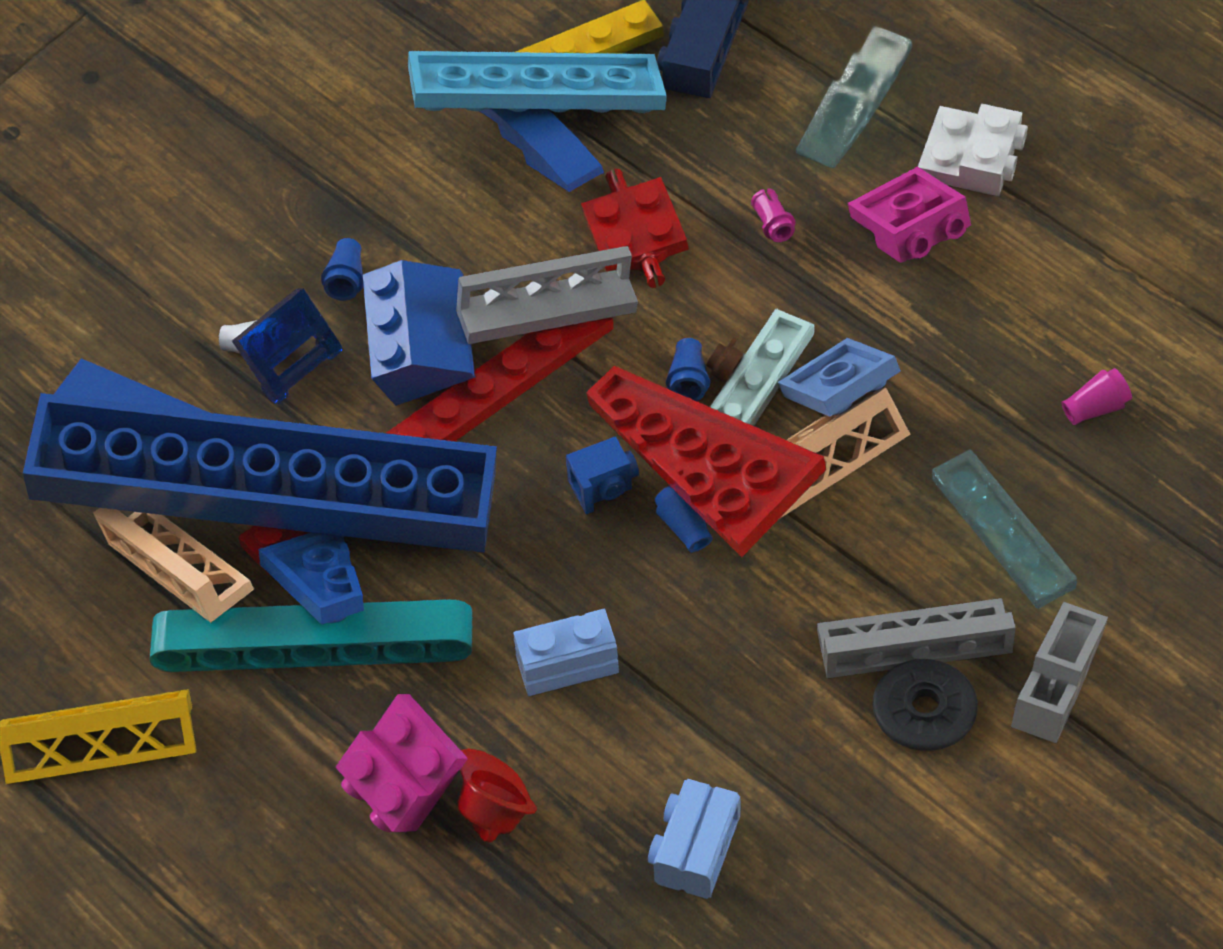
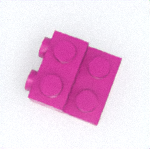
[847,167,971,263]
[336,694,468,833]

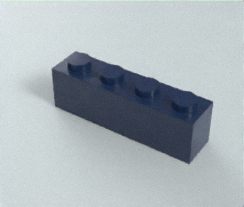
[657,0,749,98]

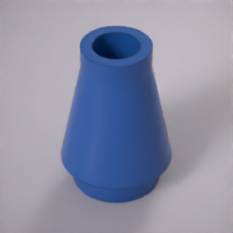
[321,238,363,301]
[666,338,710,401]
[655,486,713,553]

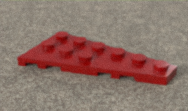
[586,366,827,557]

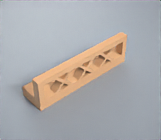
[781,388,910,518]
[93,508,254,623]

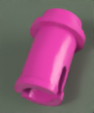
[751,189,795,242]

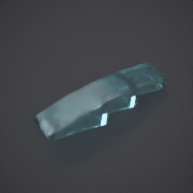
[796,26,913,169]

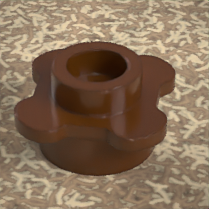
[706,337,745,384]

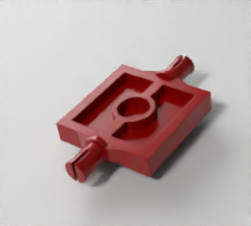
[581,169,689,288]

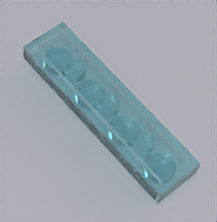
[932,449,1077,609]

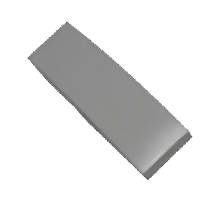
[1011,602,1108,743]

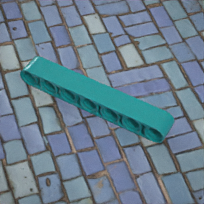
[150,600,472,672]

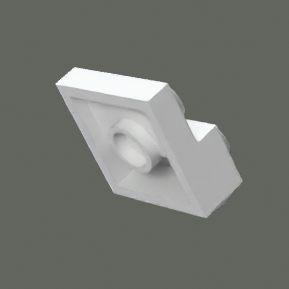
[918,104,1028,196]

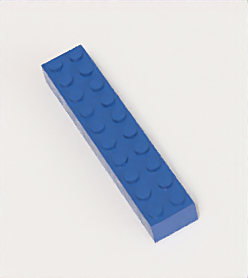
[23,393,497,553]

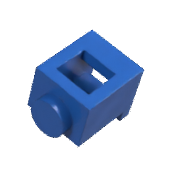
[566,436,639,514]

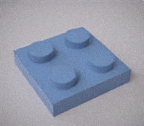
[778,338,901,417]

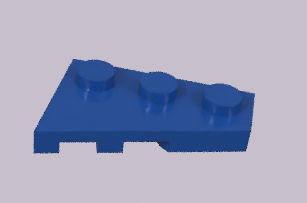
[258,532,364,625]

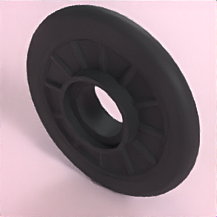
[873,659,978,751]

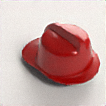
[458,748,537,843]

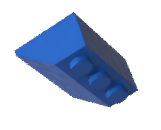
[363,260,475,406]

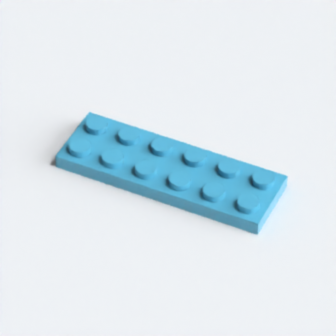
[408,51,667,113]

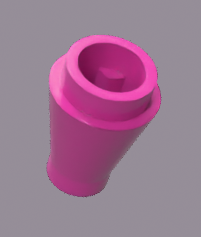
[1061,368,1132,425]

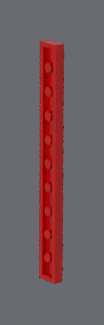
[238,317,614,574]

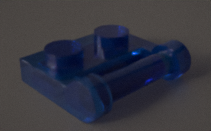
[232,288,343,404]

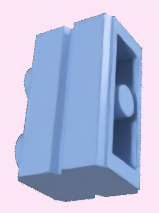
[513,609,619,696]
[648,779,741,899]

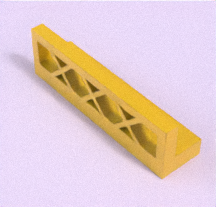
[0,689,197,784]

